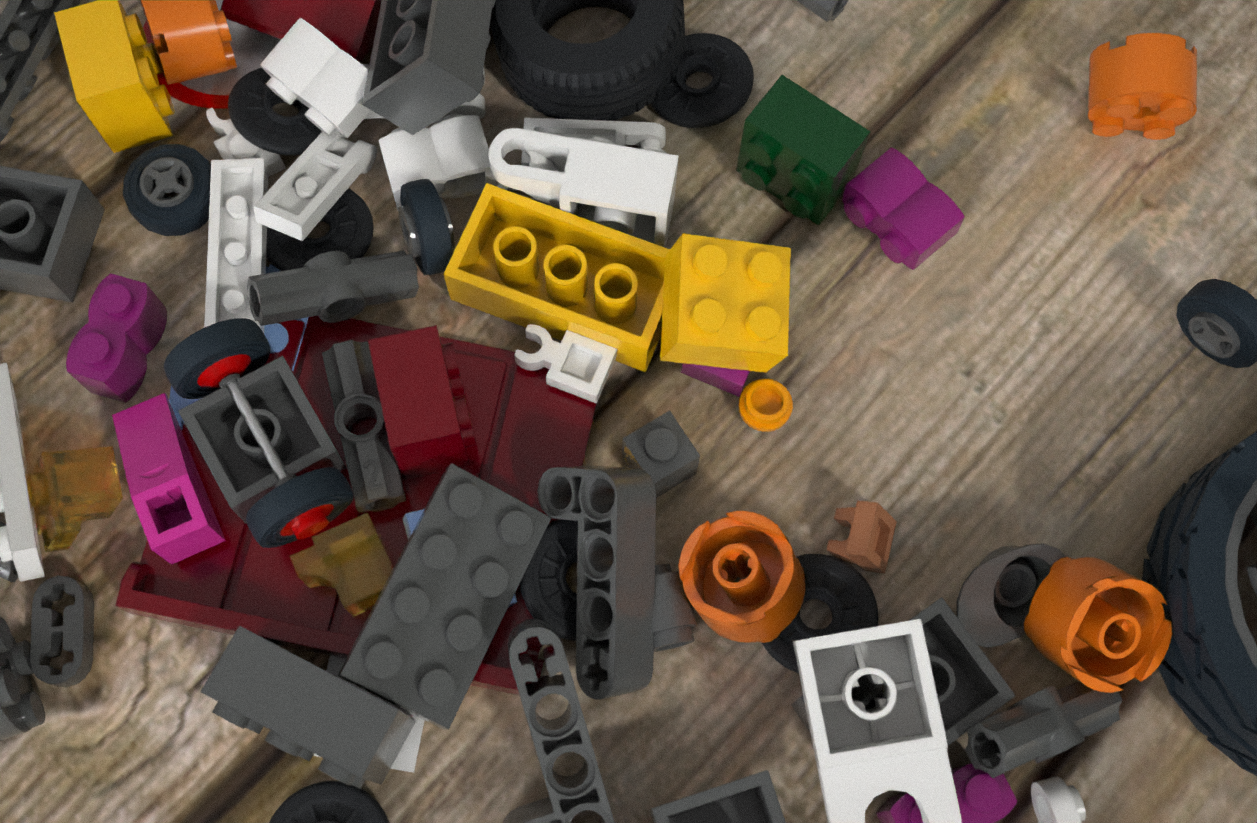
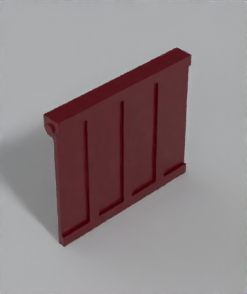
[115,315,597,696]

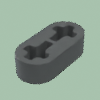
[30,576,94,688]

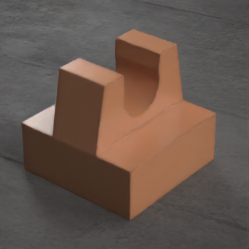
[826,500,897,574]

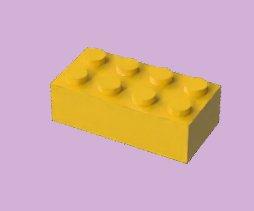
[443,183,670,372]

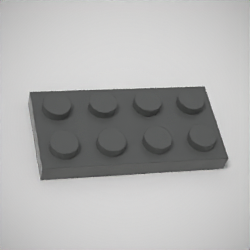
[337,463,551,730]

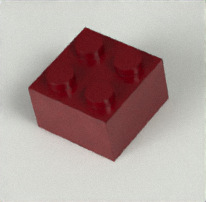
[368,325,476,480]

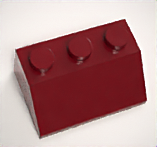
[220,0,382,63]

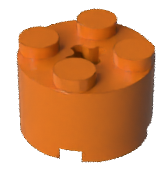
[140,0,237,85]
[1088,33,1197,140]
[678,510,805,643]
[1024,557,1172,693]

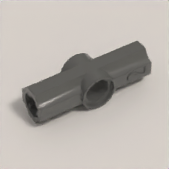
[247,250,419,326]
[322,340,406,512]
[965,681,1123,778]

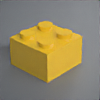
[54,0,175,153]
[660,233,791,373]

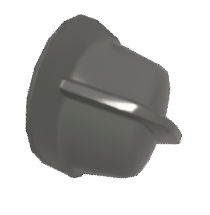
[956,543,1066,648]

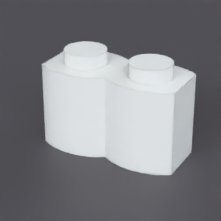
[260,18,371,138]
[378,114,497,210]

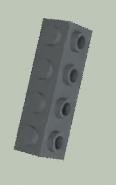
[0,0,81,142]

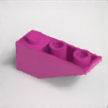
[112,393,226,565]

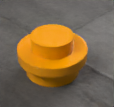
[738,378,793,432]

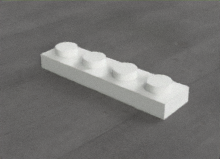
[204,158,268,333]
[0,363,45,582]

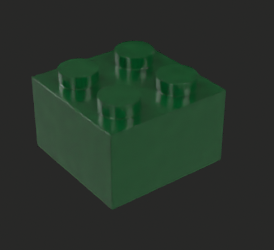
[736,75,871,226]

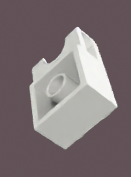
[489,128,679,247]
[793,619,962,823]

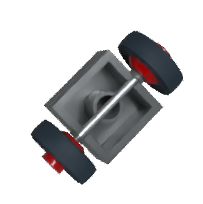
[164,318,354,548]

